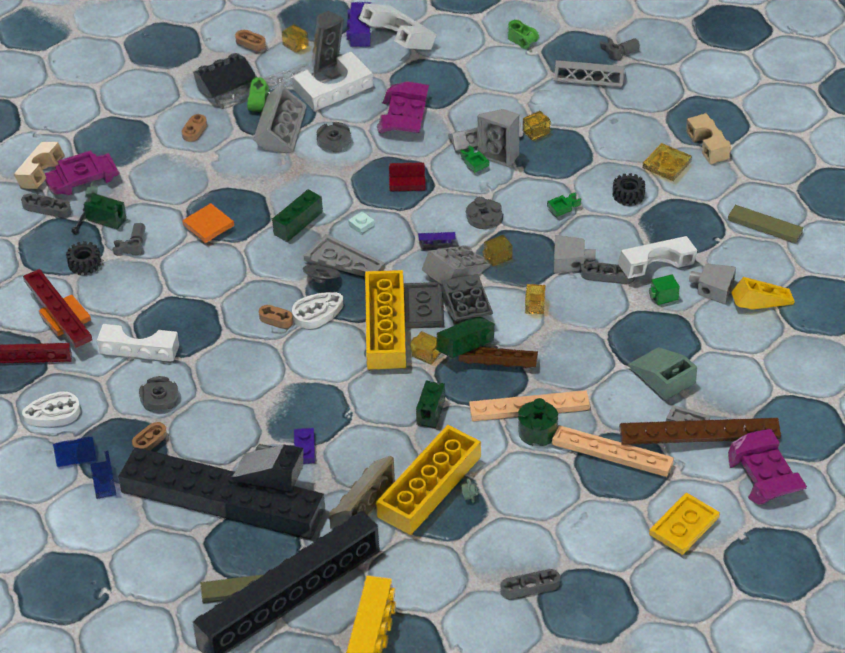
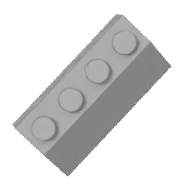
[253,85,307,153]

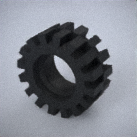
[612,173,646,206]
[66,241,101,275]

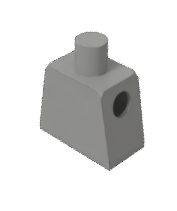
[554,235,596,273]
[689,264,736,304]

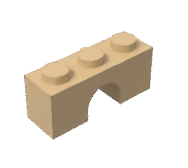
[686,113,731,164]
[14,142,65,189]

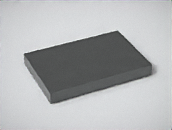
[404,282,443,328]

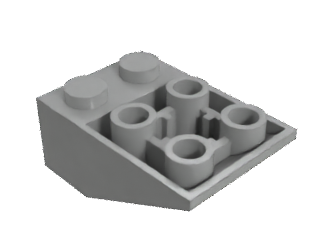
[422,245,491,285]

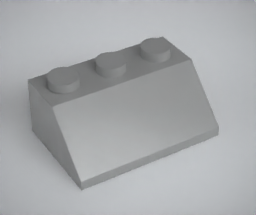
[477,109,519,167]

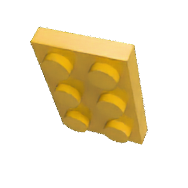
[649,492,720,555]

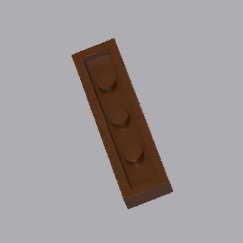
[459,347,538,368]

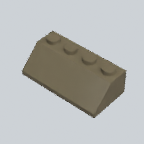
[328,456,395,529]

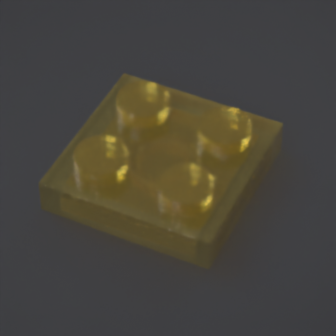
[642,143,692,181]

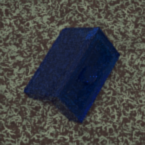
[53,436,97,467]
[90,451,116,499]

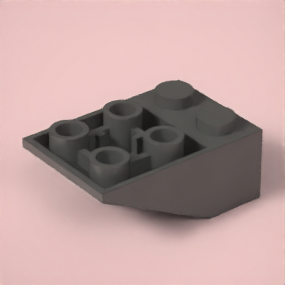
[441,274,493,321]

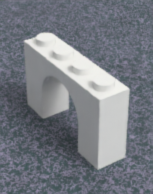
[359,4,437,50]
[292,52,373,111]

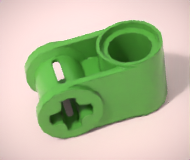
[507,20,540,49]
[247,77,269,112]

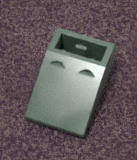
[628,347,697,400]

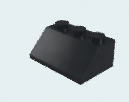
[193,53,257,98]

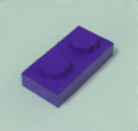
[418,232,456,244]
[294,428,315,464]

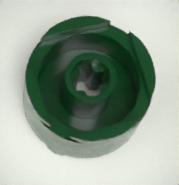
[518,398,558,446]

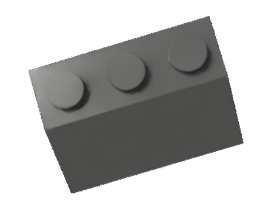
[312,10,344,73]

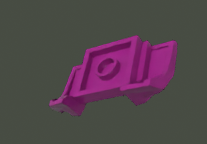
[377,81,429,133]
[44,150,120,195]
[728,429,807,505]

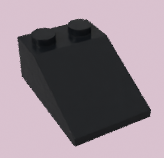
[232,444,303,492]

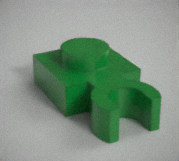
[460,146,489,173]
[547,192,582,217]

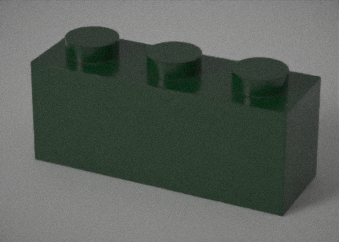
[272,189,323,242]
[436,317,495,358]

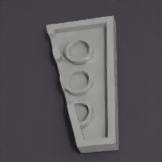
[303,234,386,277]

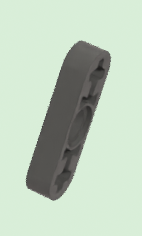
[21,193,72,218]
[581,262,635,284]
[500,569,560,599]

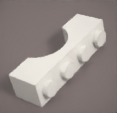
[618,236,697,278]
[97,324,179,362]

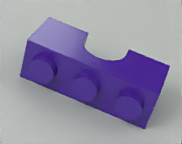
[346,2,371,47]

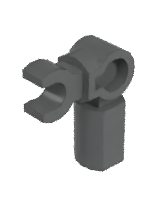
[600,38,640,60]
[112,223,146,256]

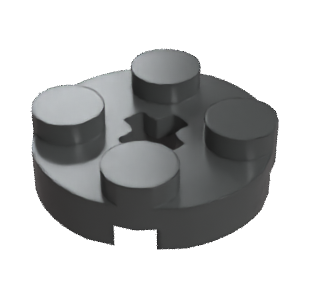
[316,122,351,153]
[466,197,502,229]
[139,376,179,411]

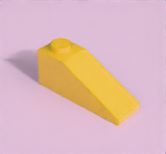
[731,277,795,310]

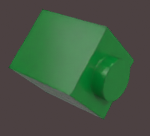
[649,274,680,305]

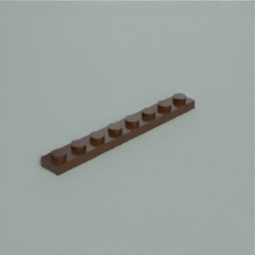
[619,418,781,445]

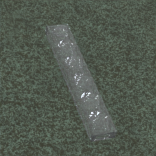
[214,63,315,110]

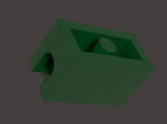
[84,193,127,230]
[416,380,445,428]

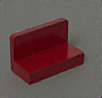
[389,162,425,191]

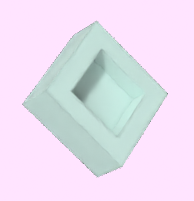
[348,212,374,234]

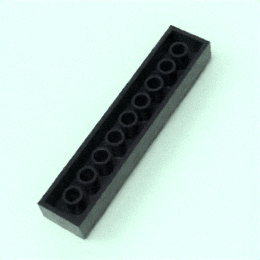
[118,447,325,540]
[193,511,380,653]

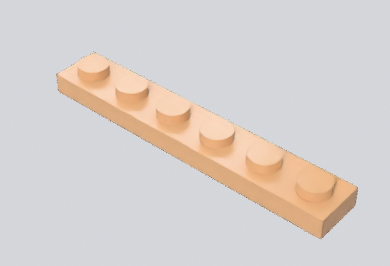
[469,390,590,421]
[552,425,674,477]

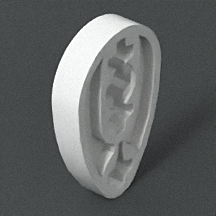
[292,292,343,329]
[22,391,80,427]

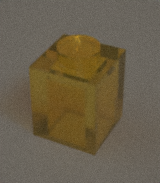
[282,24,309,53]
[523,111,551,141]
[482,234,512,266]
[525,284,546,315]
[410,331,441,365]

